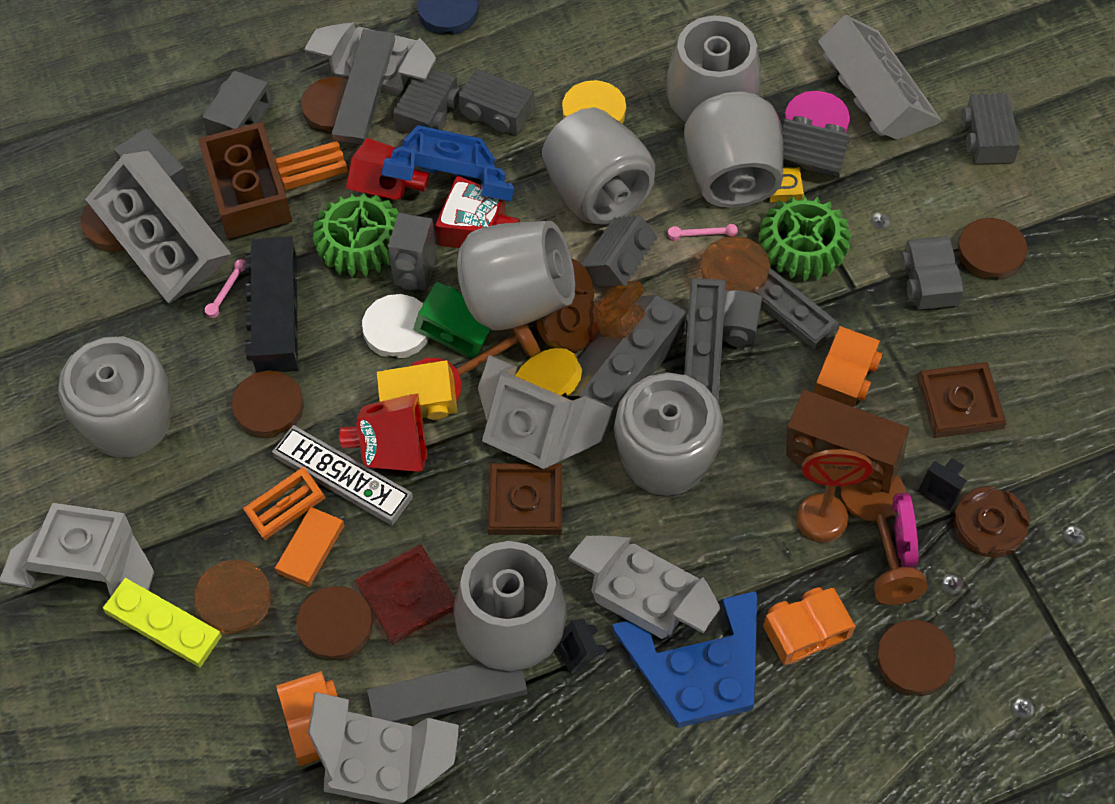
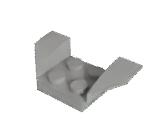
[304,22,436,96]
[478,355,613,469]
[0,503,154,597]
[568,536,720,639]
[308,692,459,804]

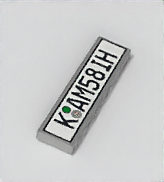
[272,425,413,526]

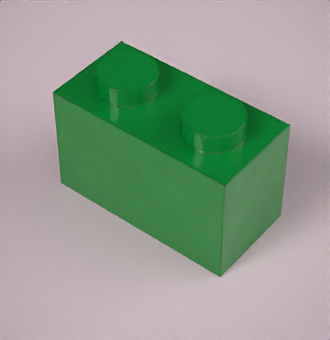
[413,281,492,359]

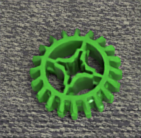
[313,191,399,278]
[758,195,851,282]

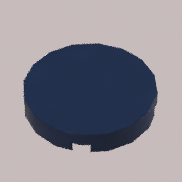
[417,0,479,34]

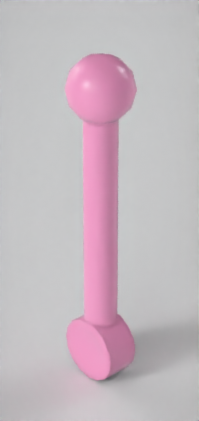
[668,224,738,241]
[205,259,246,318]

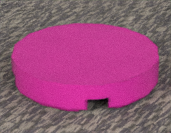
[785,91,850,133]
[892,493,919,568]

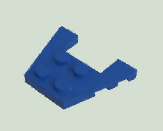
[381,125,514,201]
[612,591,757,728]

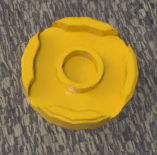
[562,80,626,124]
[515,348,582,396]

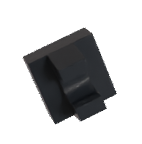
[918,458,967,511]
[557,618,607,673]

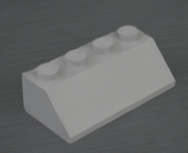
[818,14,942,140]
[85,151,231,303]

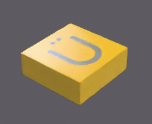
[769,167,804,203]

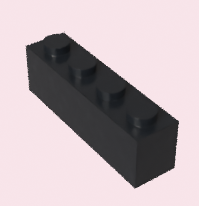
[245,236,299,373]

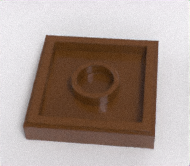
[917,362,1006,438]
[488,463,562,535]

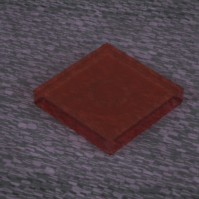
[355,544,455,645]

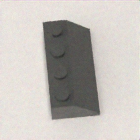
[562,295,686,434]

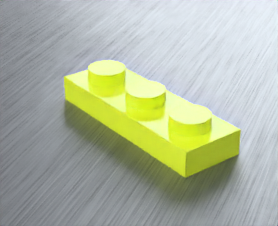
[103,578,222,668]

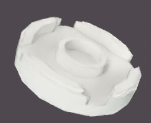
[362,294,429,359]

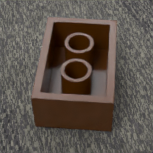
[198,121,293,239]
[786,389,910,493]

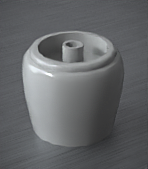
[666,15,761,122]
[684,91,783,208]
[542,107,655,225]
[457,221,575,330]
[58,336,171,458]
[614,372,723,496]
[454,541,567,672]

